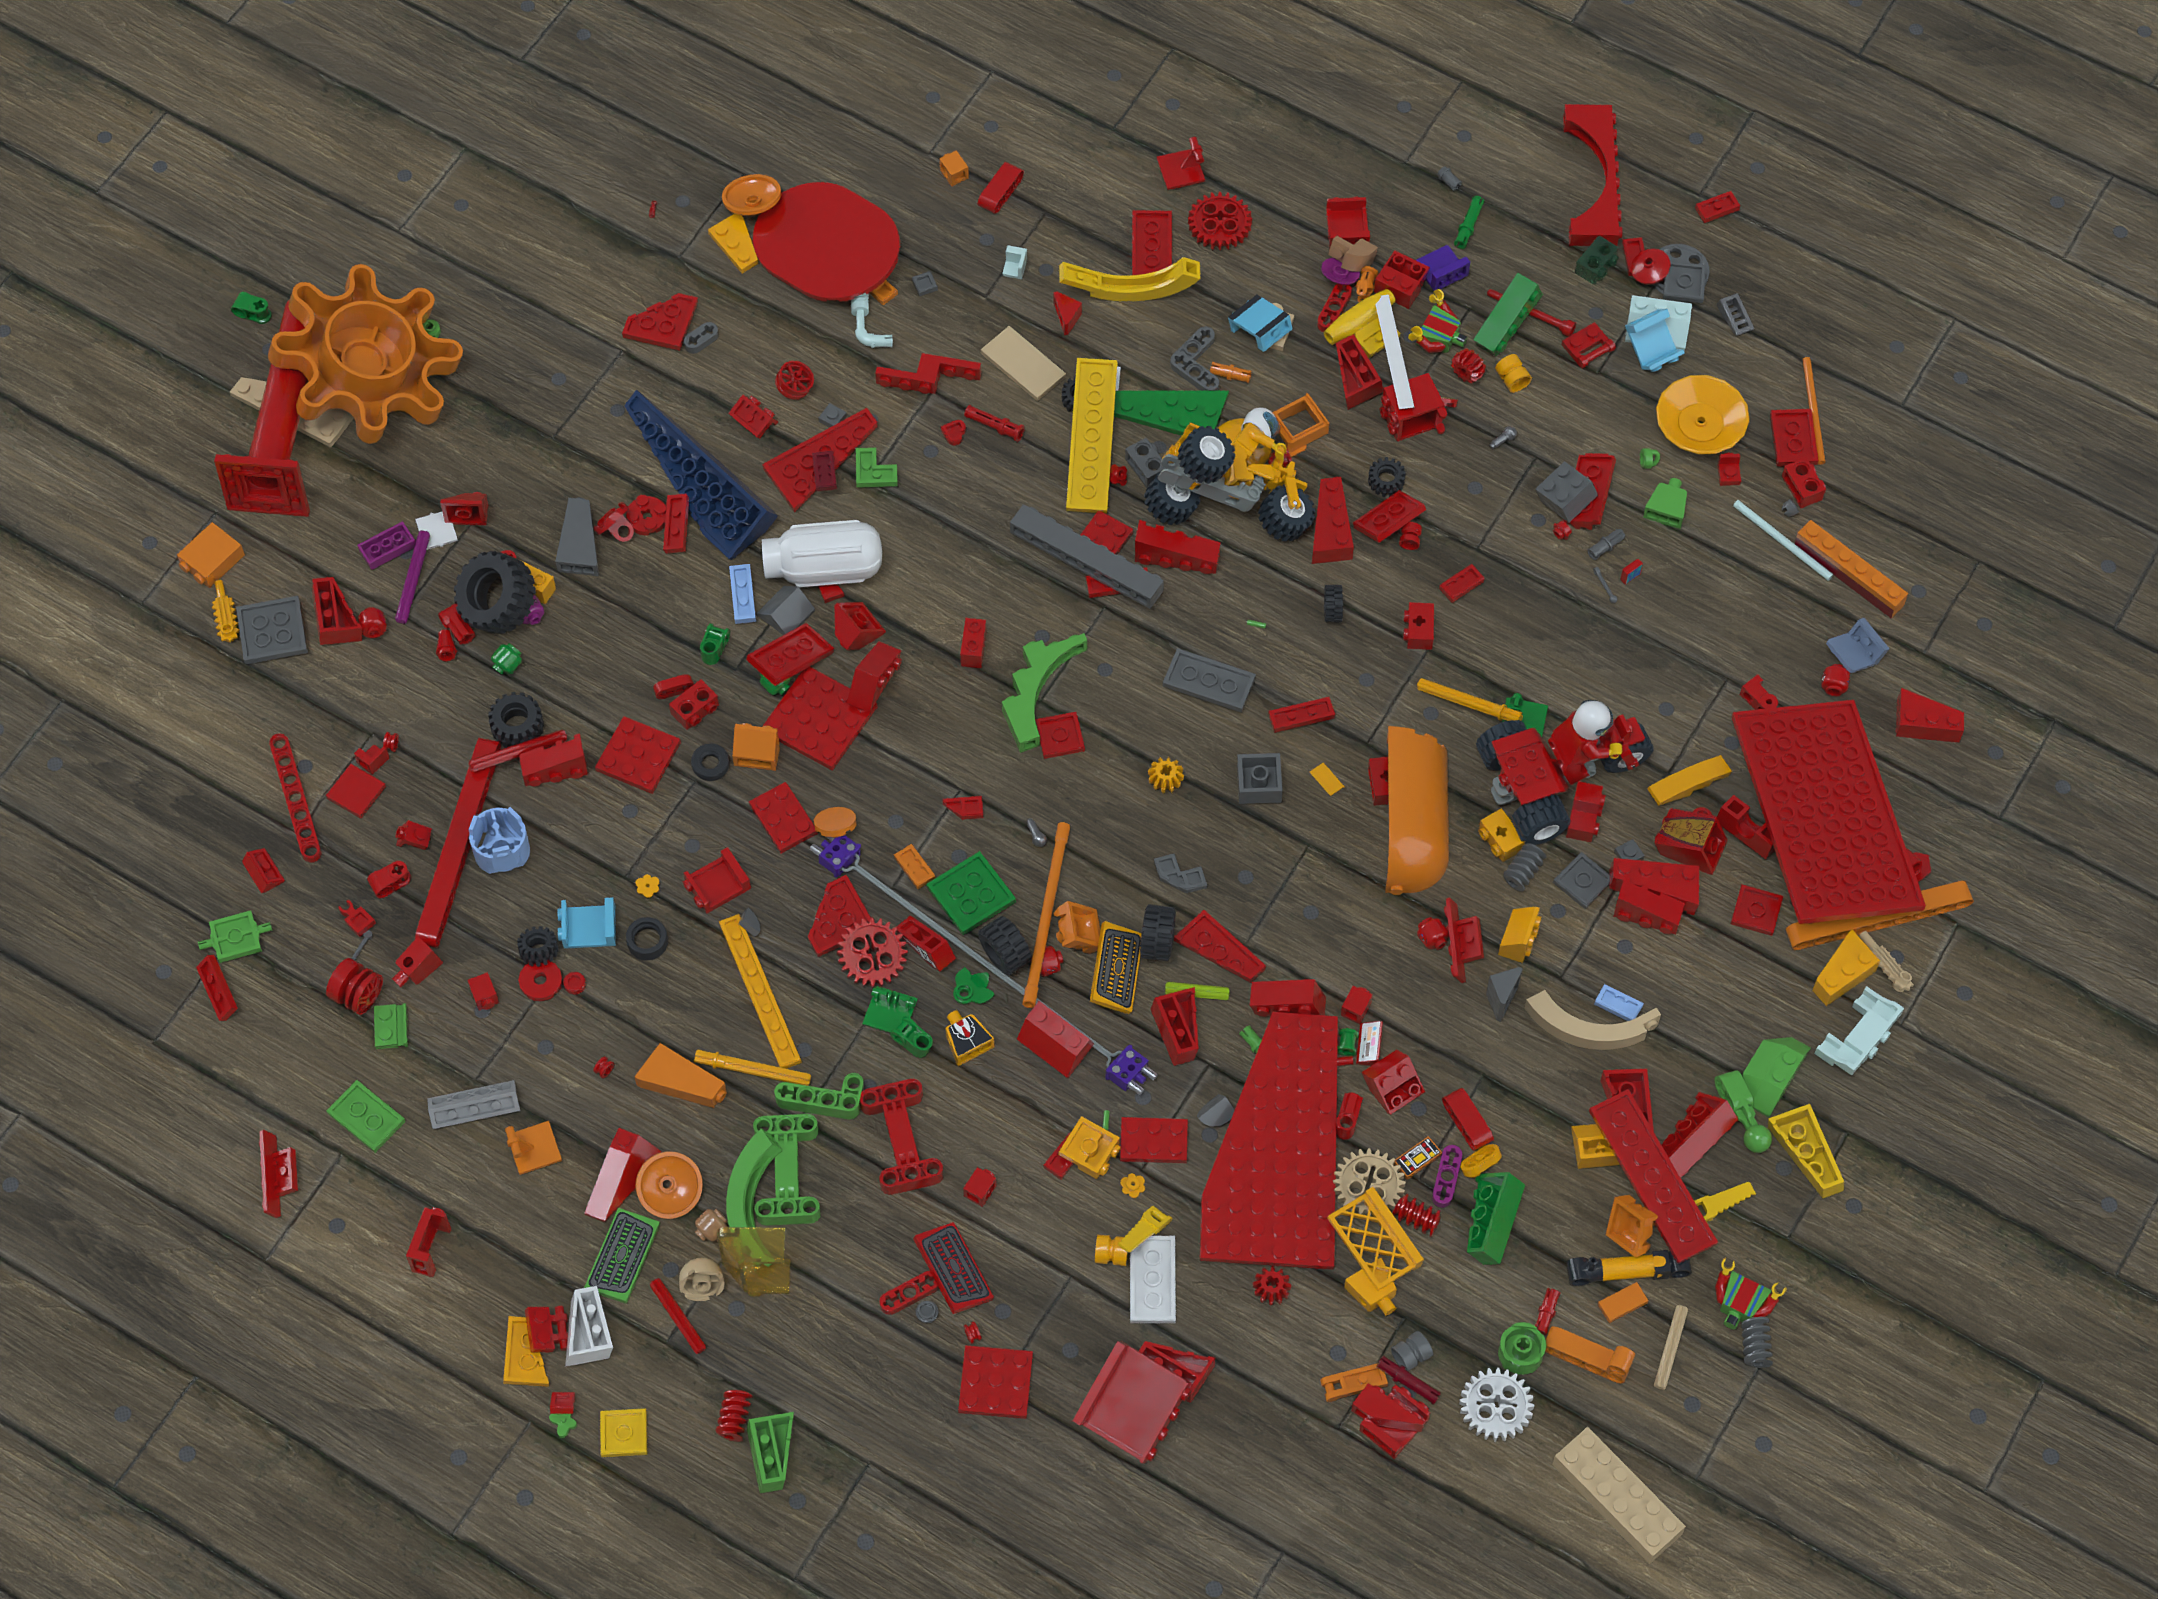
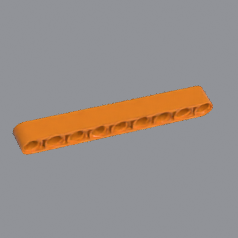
[1785,881,1974,950]

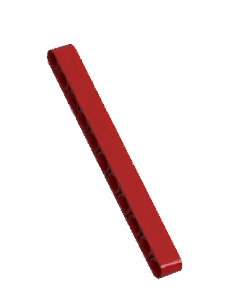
[415,738,501,948]

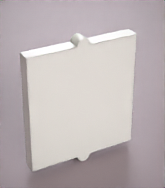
[415,512,458,550]

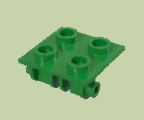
[1502,693,1548,737]
[862,986,918,1033]

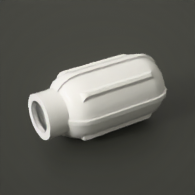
[762,520,882,587]

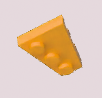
[708,213,758,274]
[503,1316,549,1387]

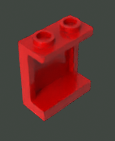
[1326,197,1370,250]
[682,847,751,914]
[406,1207,451,1278]
[1359,1384,1430,1459]

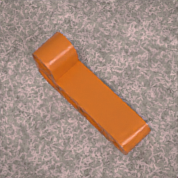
[1545,1326,1635,1384]

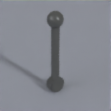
[1593,567,1618,603]
[352,930,373,960]

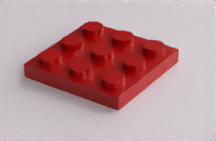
[595,716,681,794]
[958,1345,1033,1419]

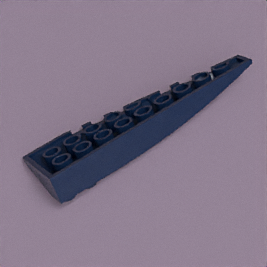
[624,390,778,560]

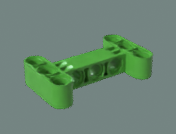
[753,1114,821,1226]

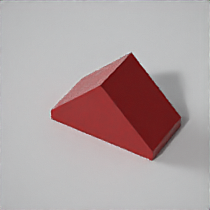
[1053,291,1082,336]

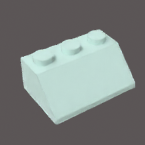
[1625,295,1692,350]

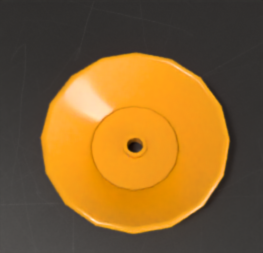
[1656,375,1749,454]

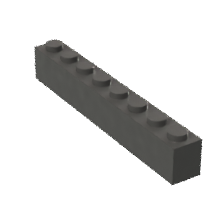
[1010,504,1164,609]

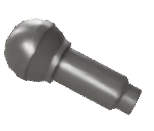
[1489,426,1517,449]
[1027,818,1047,847]

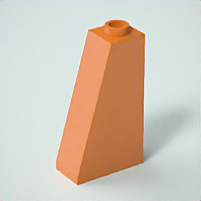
[635,1043,727,1108]

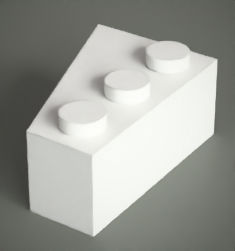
[565,1286,613,1367]

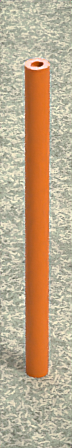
[1802,357,1825,465]

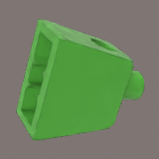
[1643,478,1687,529]

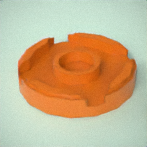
[814,807,857,837]

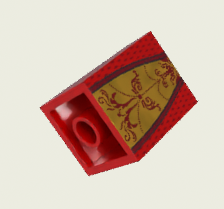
[1655,808,1728,875]

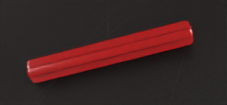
[650,1278,706,1354]

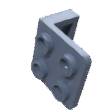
[1826,618,1889,673]

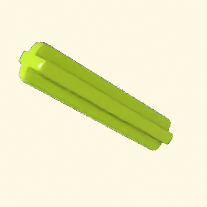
[1165,982,1230,1000]

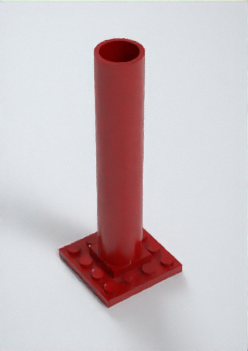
[214,300,310,517]

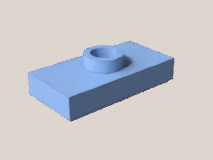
[1594,984,1644,1021]

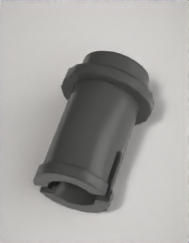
[1437,166,1462,191]

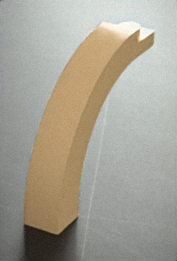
[1525,990,1661,1050]

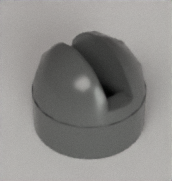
[1782,499,1799,517]

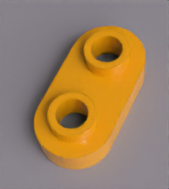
[1460,1144,1502,1178]

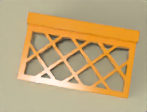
[1327,1187,1424,1291]

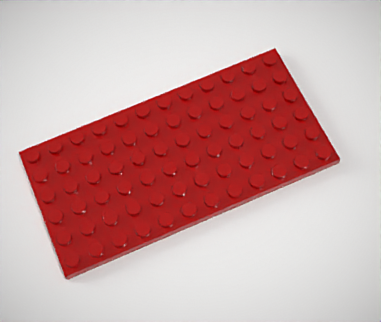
[1731,700,1926,924]

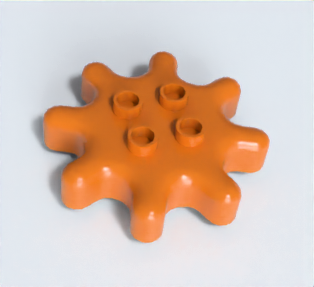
[268,264,463,444]

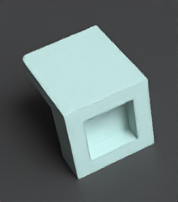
[1003,245,1027,280]

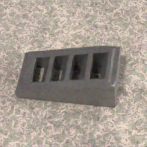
[1716,293,1754,336]

